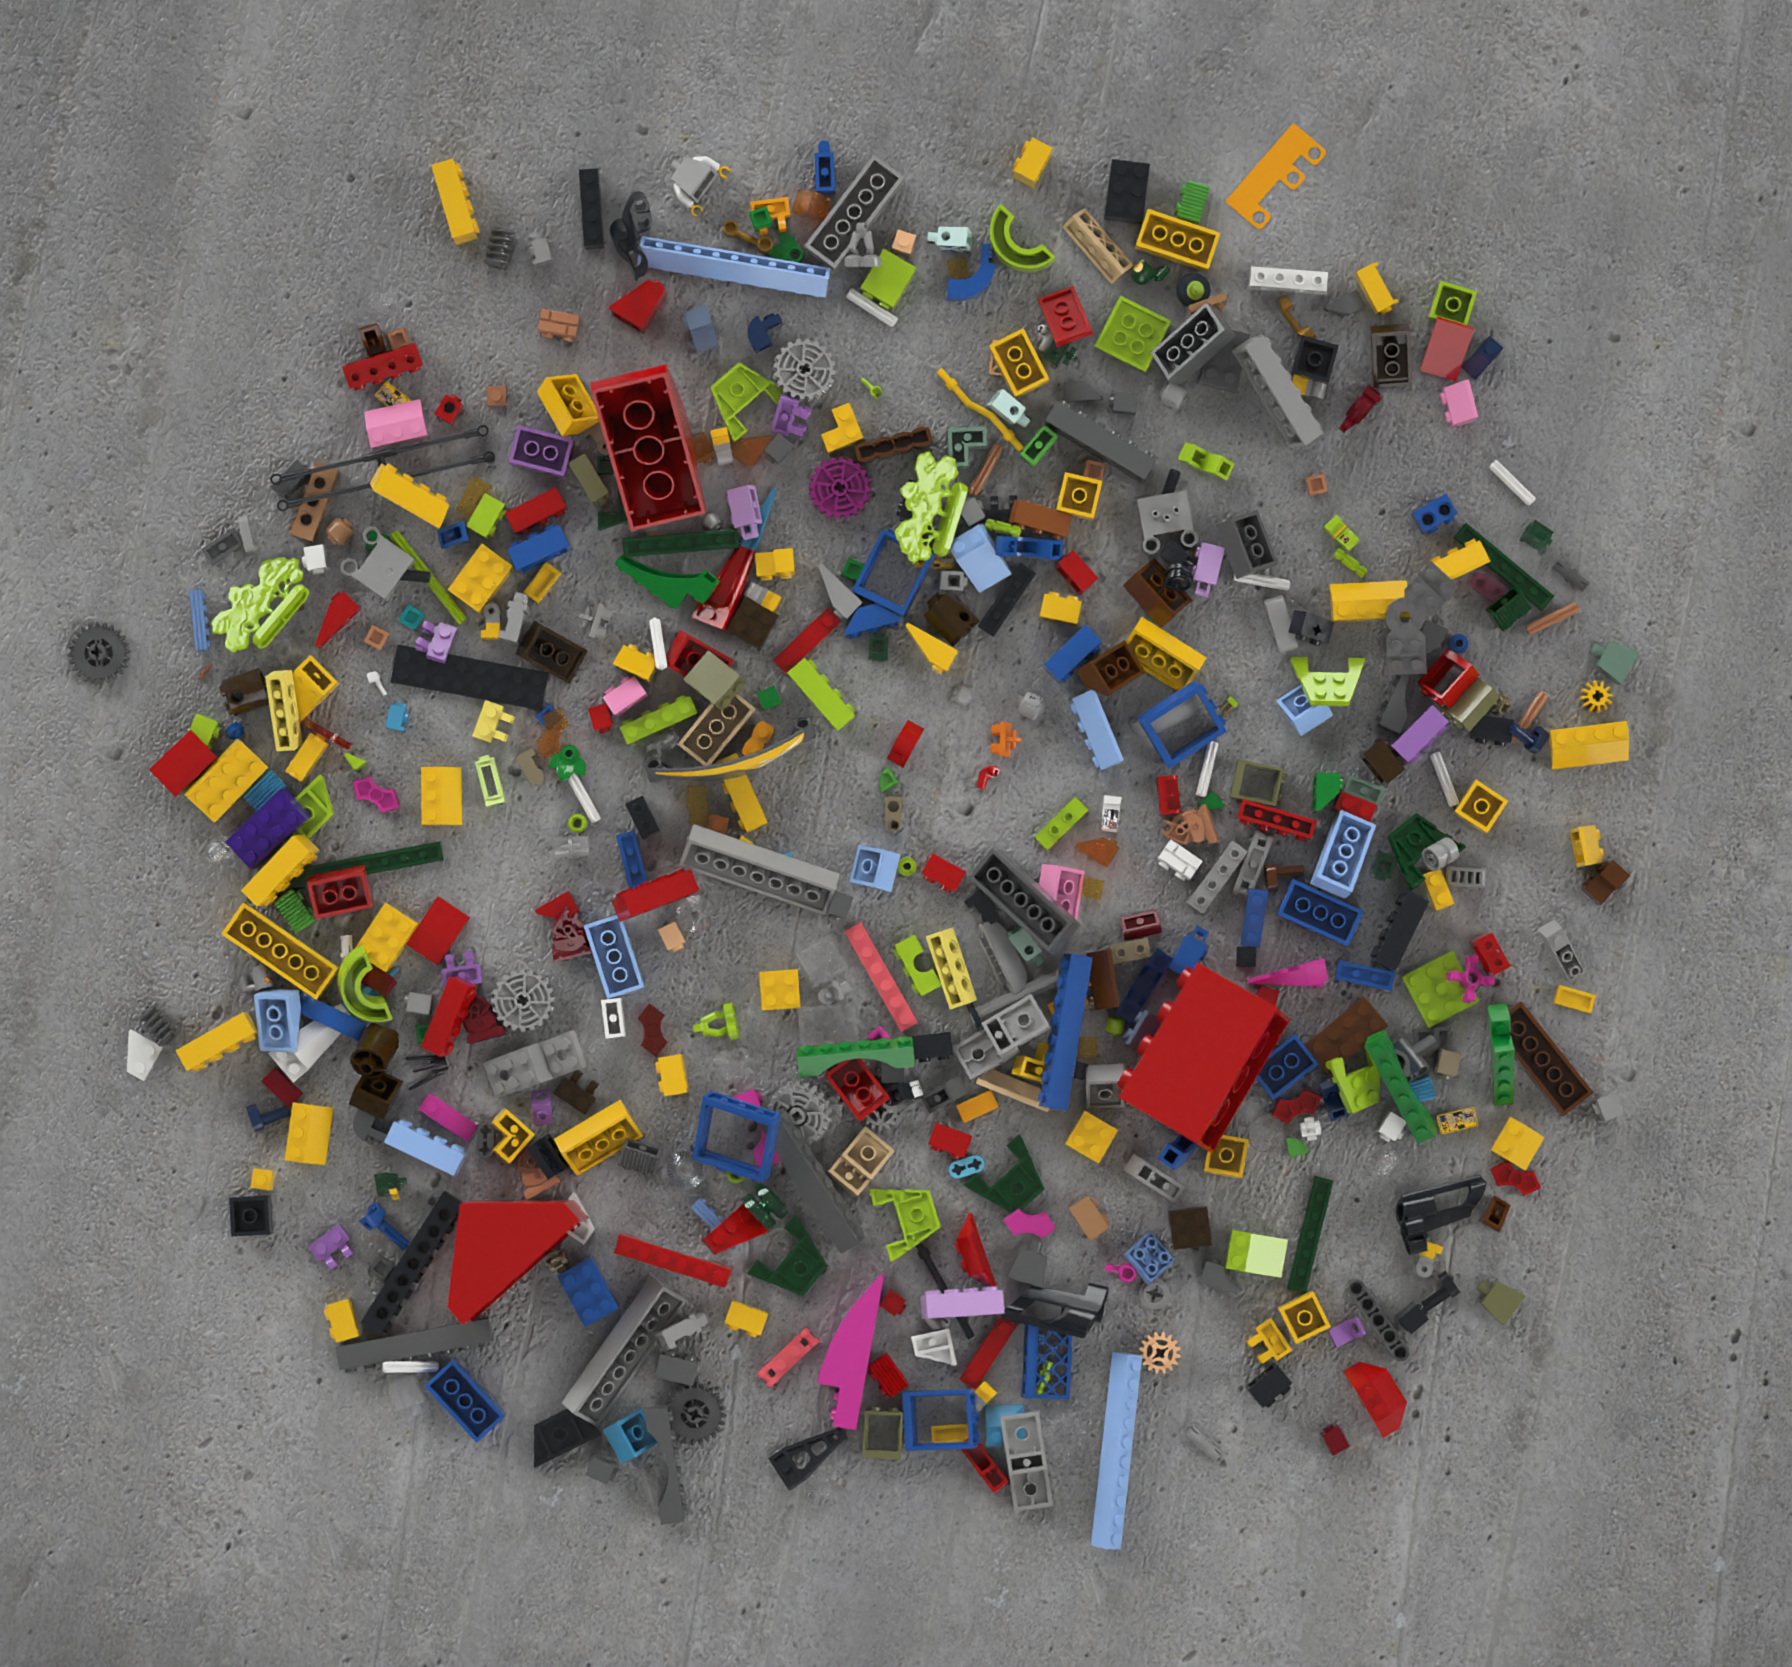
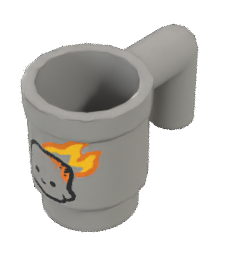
[240,964,274,994]

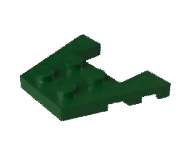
[597,456,628,531]
[1387,813,1466,891]
[964,1134,1045,1213]
[747,1215,828,1296]

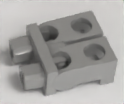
[498,592,530,646]
[652,1312,709,1352]

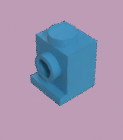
[385,702,409,732]

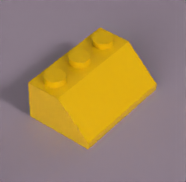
[537,374,599,437]
[1429,539,1491,580]
[421,767,462,826]
[284,1102,334,1165]

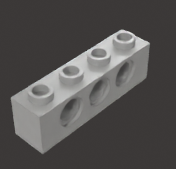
[1186,840,1248,915]

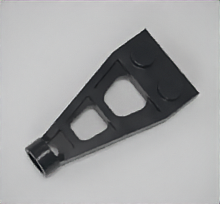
[768,1427,848,1491]

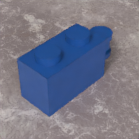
[815,140,835,195]
[1167,925,1209,975]

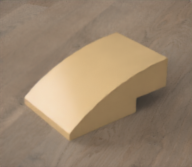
[826,1126,895,1198]

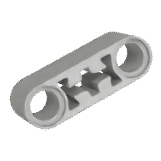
[1263,595,1298,654]

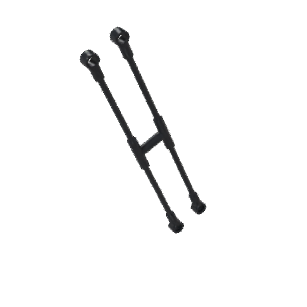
[270,425,495,511]

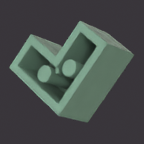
[948,427,987,469]

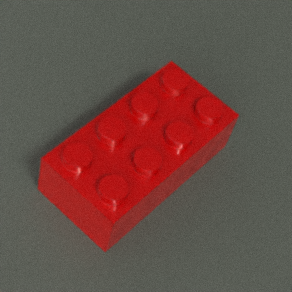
[612,868,700,922]

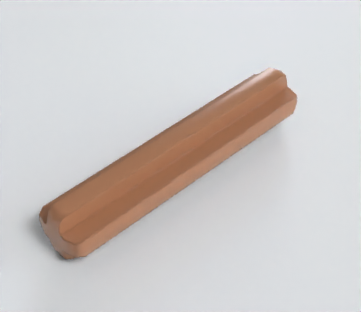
[968,444,1003,497]
[1526,602,1580,635]
[1512,691,1548,742]

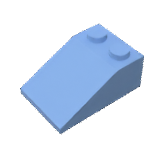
[950,524,1012,593]
[254,989,301,1052]

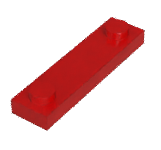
[773,608,842,674]
[959,1315,1017,1390]

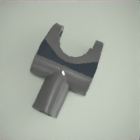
[1393,1034,1440,1083]

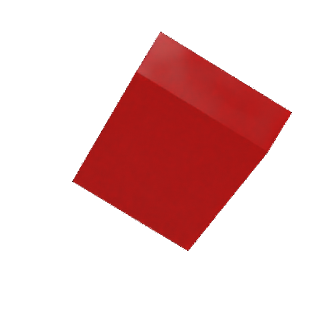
[591,364,706,531]
[447,1200,589,1325]

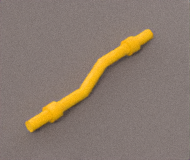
[936,368,1025,452]

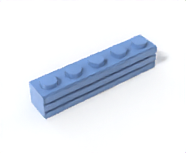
[190,590,211,652]
[691,1199,738,1250]

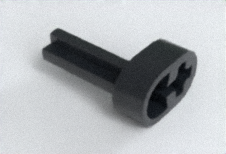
[1421,1270,1461,1311]

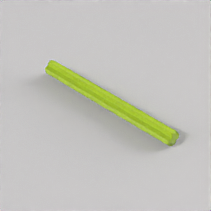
[390,530,467,624]

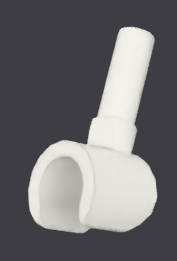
[367,671,387,696]

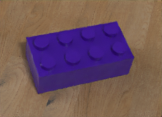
[225,788,311,870]

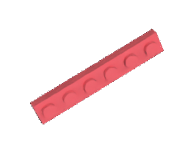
[844,922,918,1032]

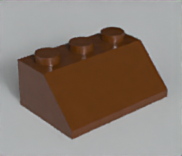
[1123,558,1193,628]
[1076,640,1145,696]
[1086,949,1119,1010]

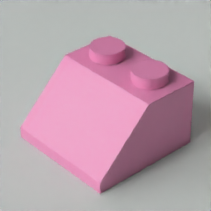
[1440,379,1478,427]
[603,675,648,717]

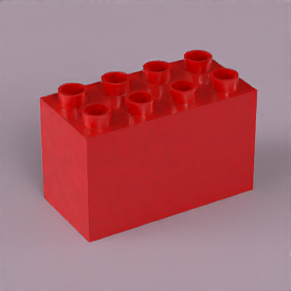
[1117,962,1290,1153]

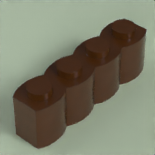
[855,427,933,464]

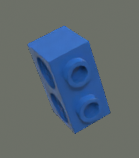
[1411,494,1458,535]

